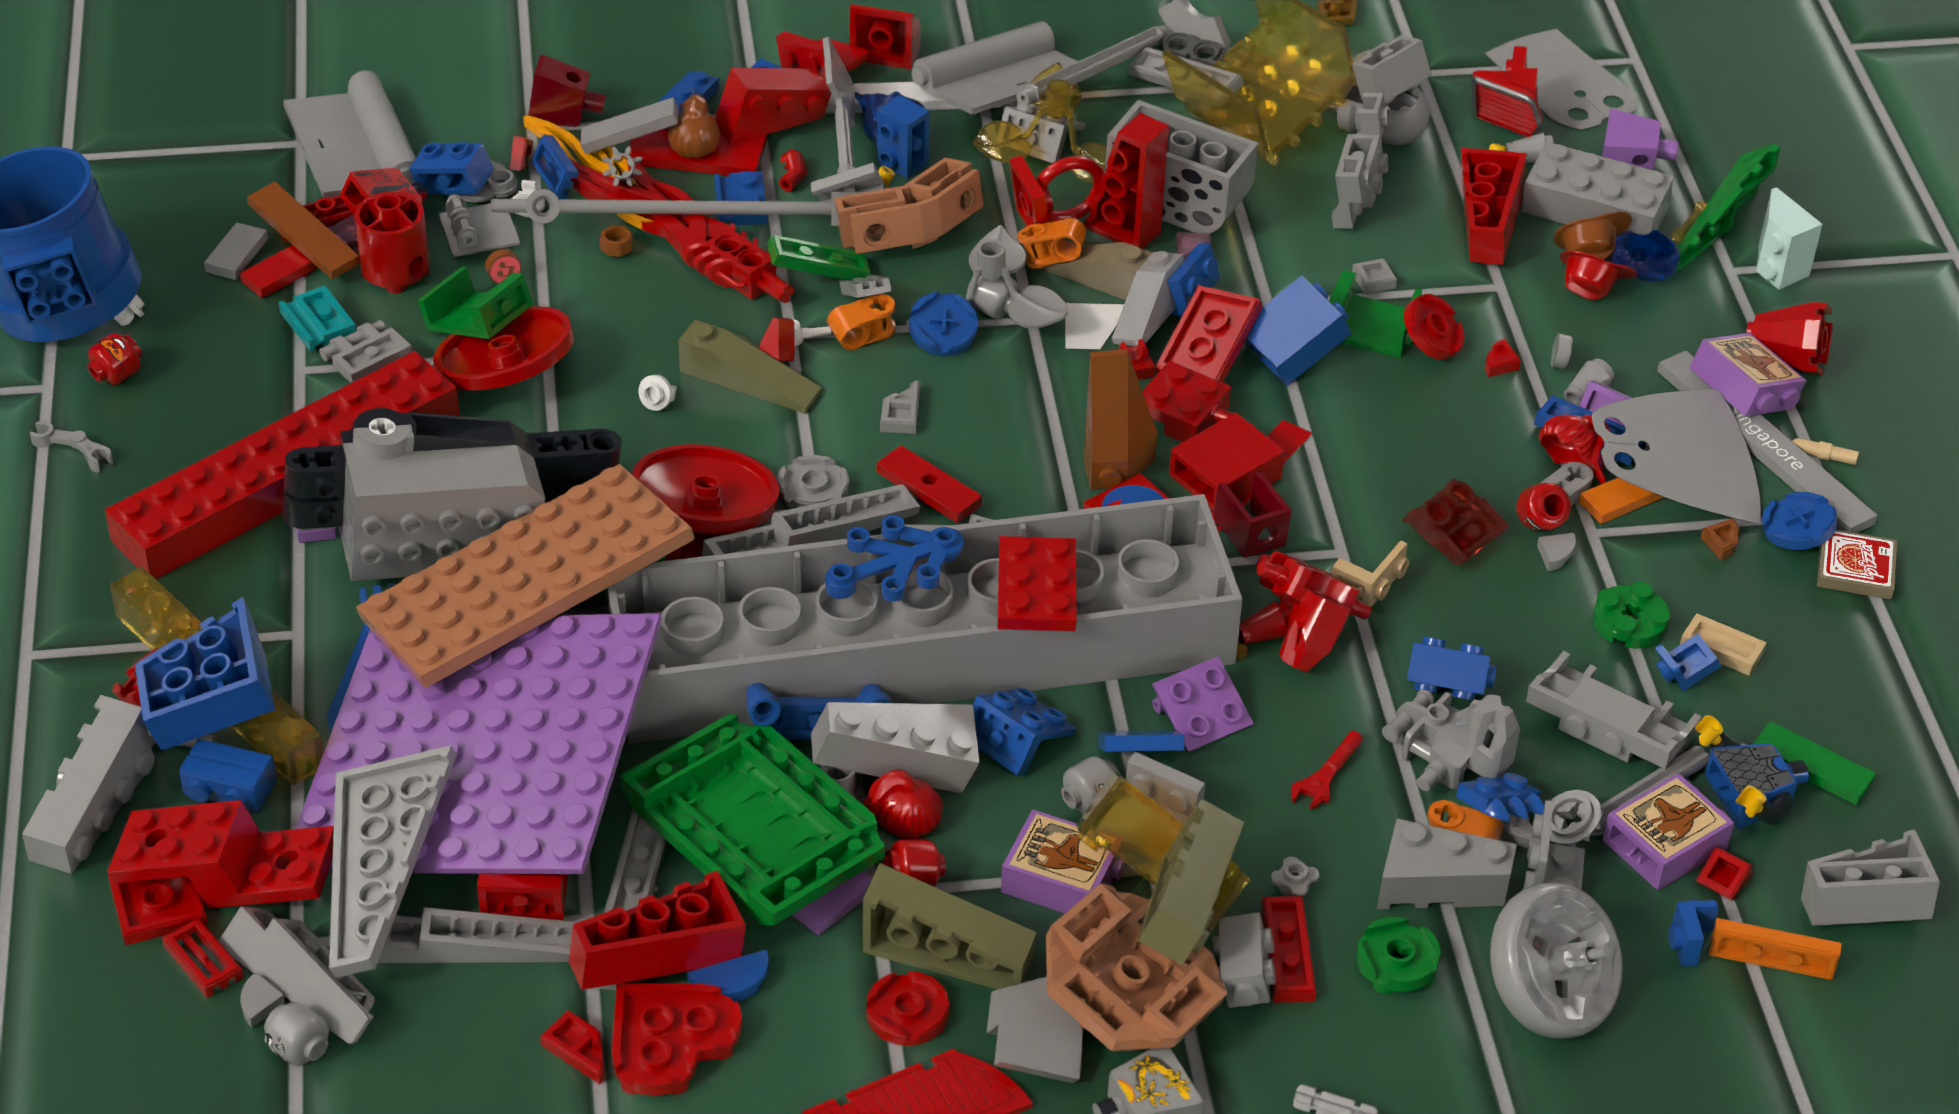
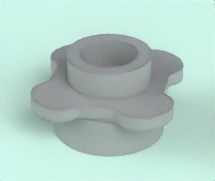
[1271,857,1319,896]

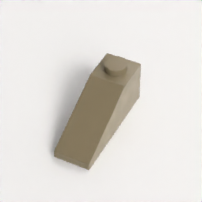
[1045,242,1152,300]

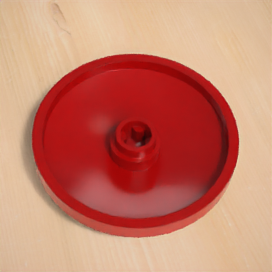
[433,306,574,391]
[632,444,779,534]

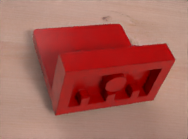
[477,874,569,920]

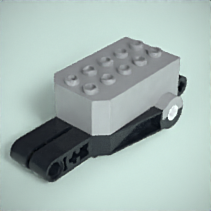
[283,408,622,581]

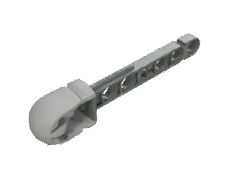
[1163,32,1430,145]

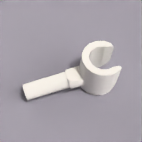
[792,319,831,347]

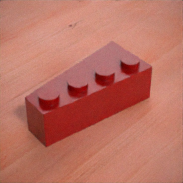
[1084,113,1169,249]

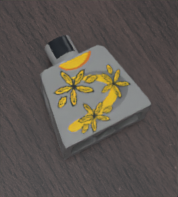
[1093,1047,1204,1114]

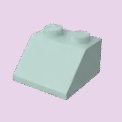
[1756,187,1822,290]

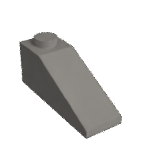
[1112,251,1184,346]

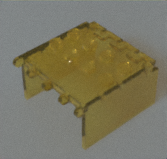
[1162,0,1358,166]

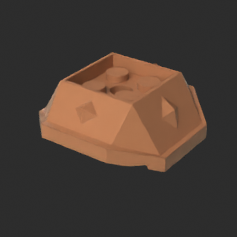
[1046,883,1227,1053]

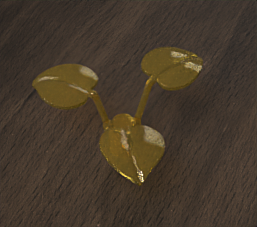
[973,62,1107,183]

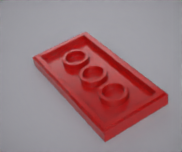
[625,128,768,176]

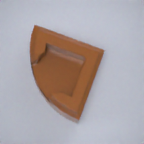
[1700,518,1739,561]

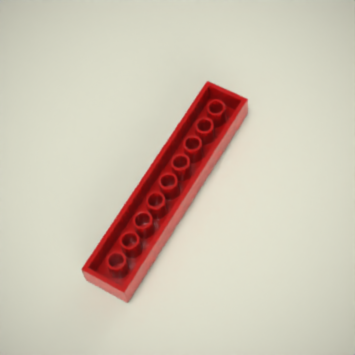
[104,351,460,582]

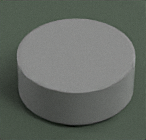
[1551,333,1573,370]

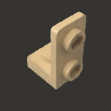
[1331,540,1409,607]

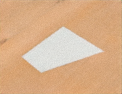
[1065,303,1124,349]

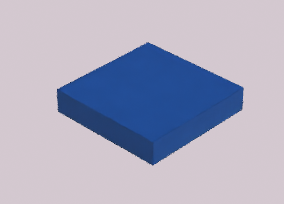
[1098,730,1184,752]

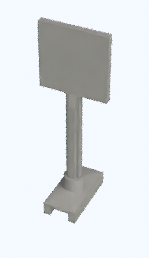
[811,37,886,202]

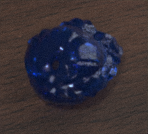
[1612,229,1680,282]

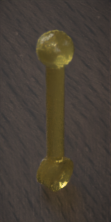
[1671,202,1707,242]

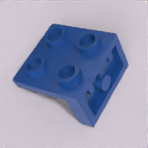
[973,688,1077,776]

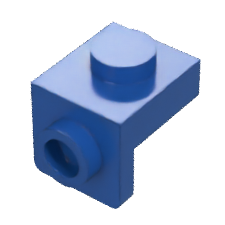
[1655,634,1722,691]
[1669,900,1719,966]

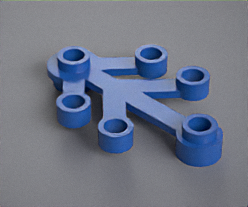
[825,515,964,602]

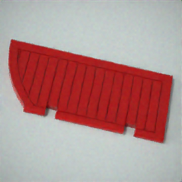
[802,1048,1033,1114]

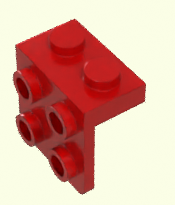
[776,31,869,81]

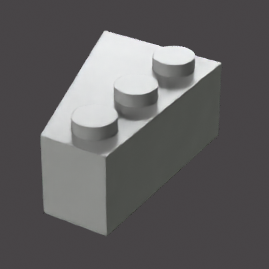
[1377,819,1517,910]

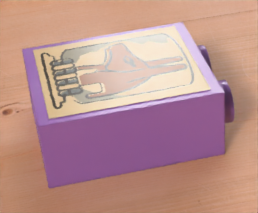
[1689,333,1806,417]
[1603,773,1734,890]
[1001,809,1127,913]

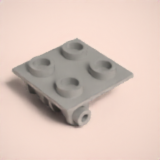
[439,194,520,257]

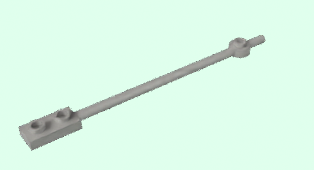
[491,189,865,226]

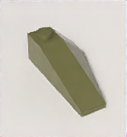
[678,320,821,414]

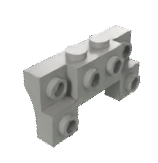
[1331,93,1391,229]
[1526,651,1702,769]

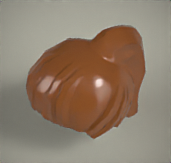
[668,94,720,158]

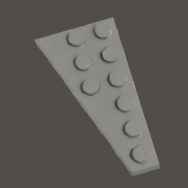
[329,745,457,978]

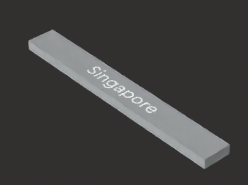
[1657,350,1878,533]

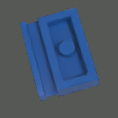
[714,171,767,225]

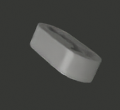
[1541,462,1593,506]

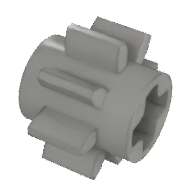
[602,146,643,187]

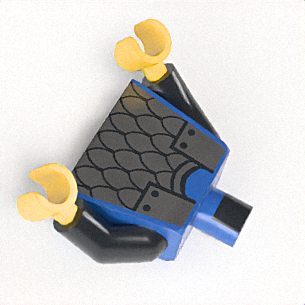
[1694,715,1809,829]

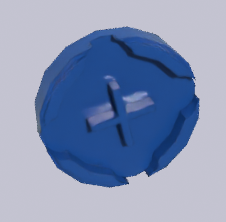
[908,292,978,356]
[1762,492,1837,550]

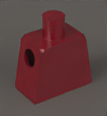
[528,54,607,127]

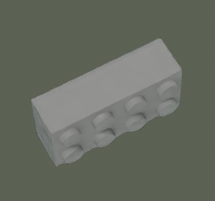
[1521,142,1674,247]

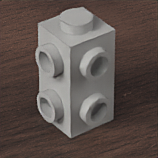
[1213,912,1276,1008]

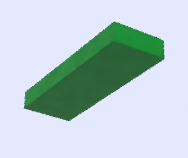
[767,235,871,281]
[1753,721,1876,805]

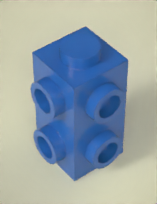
[1407,636,1497,700]

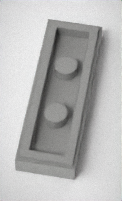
[581,97,678,154]

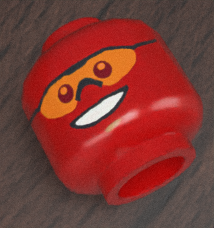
[87,333,143,386]

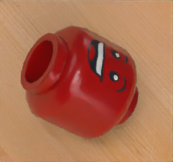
[1516,482,1571,531]

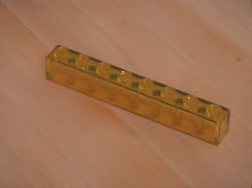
[109,567,324,786]

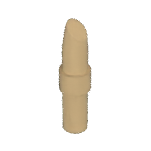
[1792,438,1859,465]

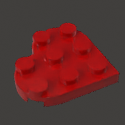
[612,984,742,1096]

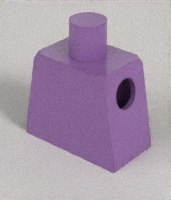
[1602,109,1678,170]

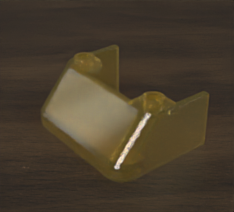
[1076,771,1251,932]

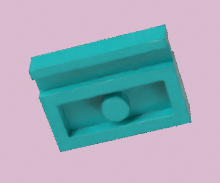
[279,285,356,352]

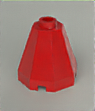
[1746,302,1833,376]

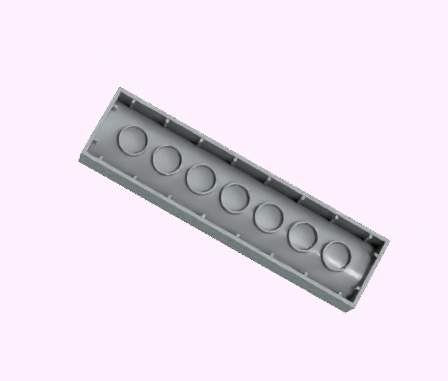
[606,494,1242,744]

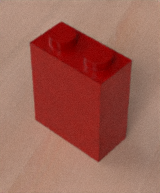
[1169,413,1285,512]

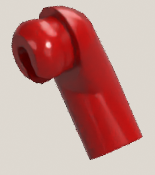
[779,150,808,192]

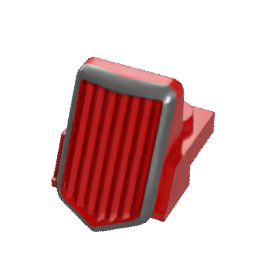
[1472,46,1543,137]

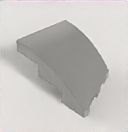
[987,977,1082,1083]

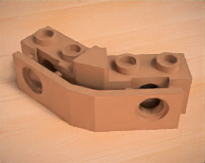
[834,157,984,254]

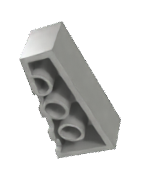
[22,695,155,874]
[811,702,979,794]

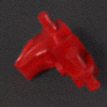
[1256,551,1371,673]

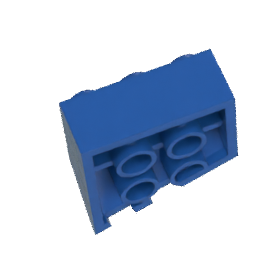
[135,597,275,751]

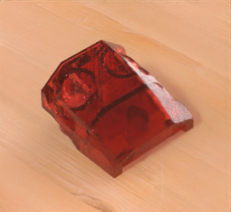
[1402,478,1509,566]

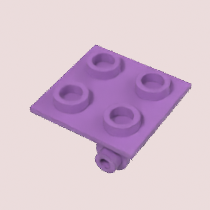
[1152,656,1254,753]

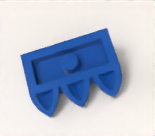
[1456,773,1544,822]

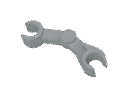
[30,421,113,473]

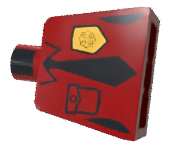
[340,168,427,213]

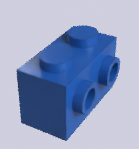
[877,95,929,179]
[409,142,494,195]

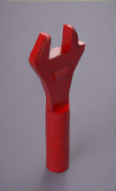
[1290,730,1363,810]

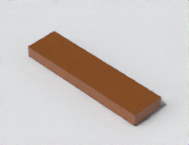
[247,181,360,280]

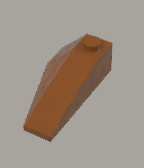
[1083,349,1158,490]

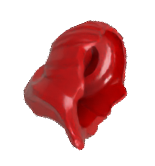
[1538,414,1610,484]
[860,769,943,839]

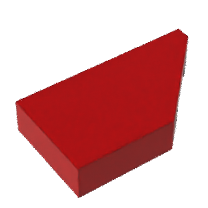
[540,1010,604,1084]

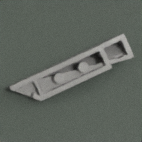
[219,906,374,1044]

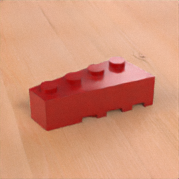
[1461,147,1527,265]
[568,870,746,990]

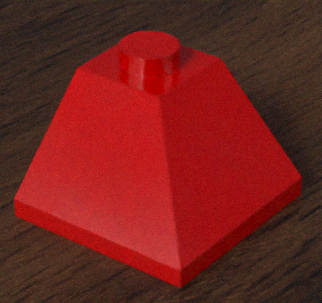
[849,4,921,69]

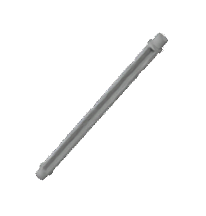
[1017,25,1170,105]

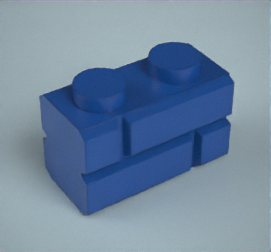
[179,739,277,812]

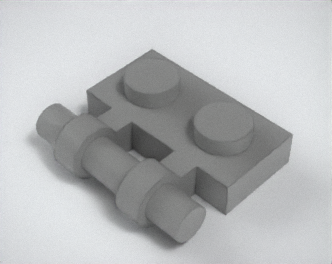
[319,320,412,383]

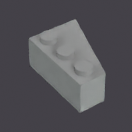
[1801,829,1940,926]

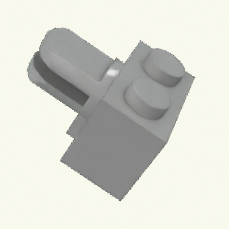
[1352,35,1431,104]

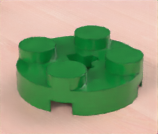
[1593,581,1670,649]
[1356,917,1441,994]

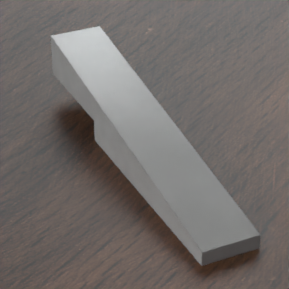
[701,484,920,557]
[378,907,578,963]

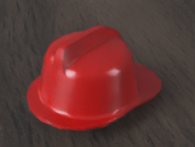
[1560,251,1637,300]

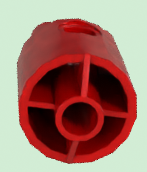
[354,191,430,294]

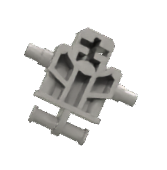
[1382,690,1520,791]

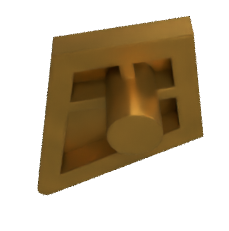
[1316,0,1357,27]

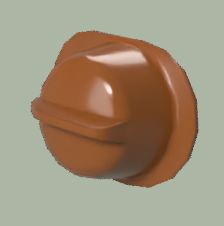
[1553,211,1632,260]

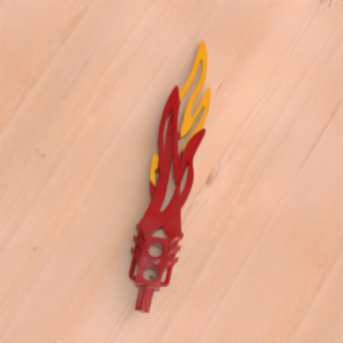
[523,116,794,304]

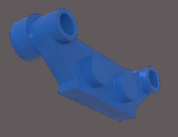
[746,683,893,739]

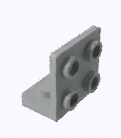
[995,102,1086,163]
[1095,752,1205,865]
[1523,800,1585,890]

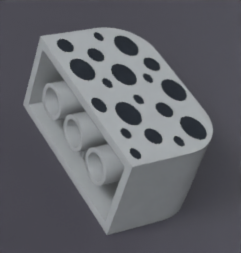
[1105,100,1258,234]

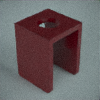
[1213,472,1292,558]

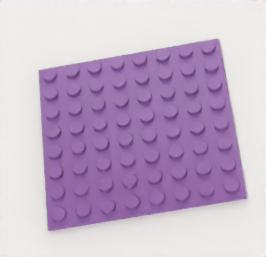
[284,613,662,874]

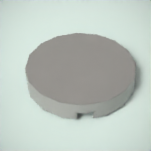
[777,455,850,509]

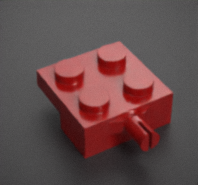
[1142,361,1233,442]

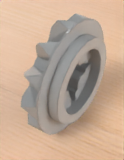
[1550,790,1604,847]

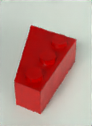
[715,68,832,145]

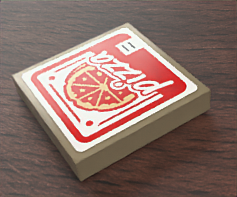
[1816,530,1897,599]

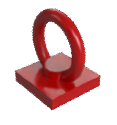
[1009,155,1104,227]

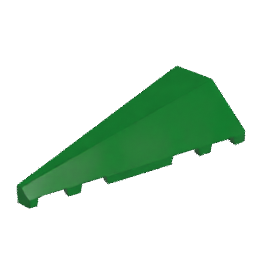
[1665,143,1780,274]

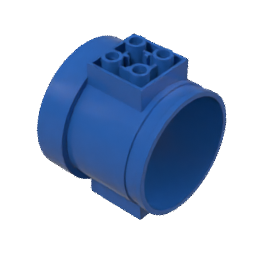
[0,146,142,342]

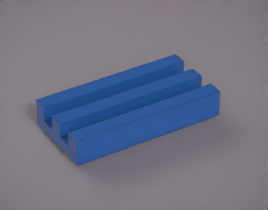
[531,134,579,199]

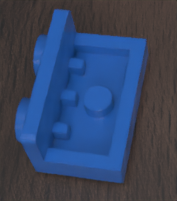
[1167,243,1220,317]

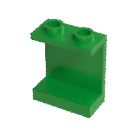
[418,266,533,339]
[1329,270,1422,358]

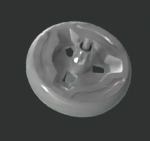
[1490,883,1623,1039]

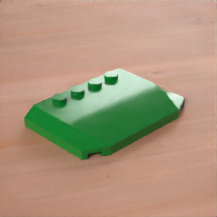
[620,713,885,926]

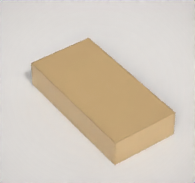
[1680,613,1767,676]

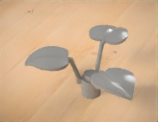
[906,225,1068,328]

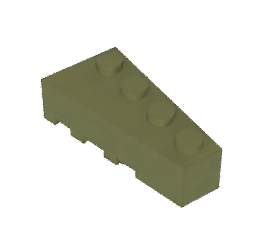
[1138,798,1244,965]
[863,863,1037,989]

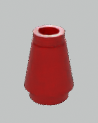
[1238,602,1291,645]

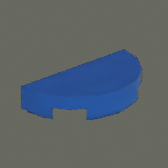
[687,949,769,1002]

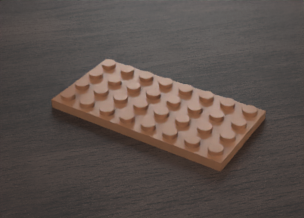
[356,464,695,688]

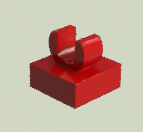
[1116,339,1155,380]

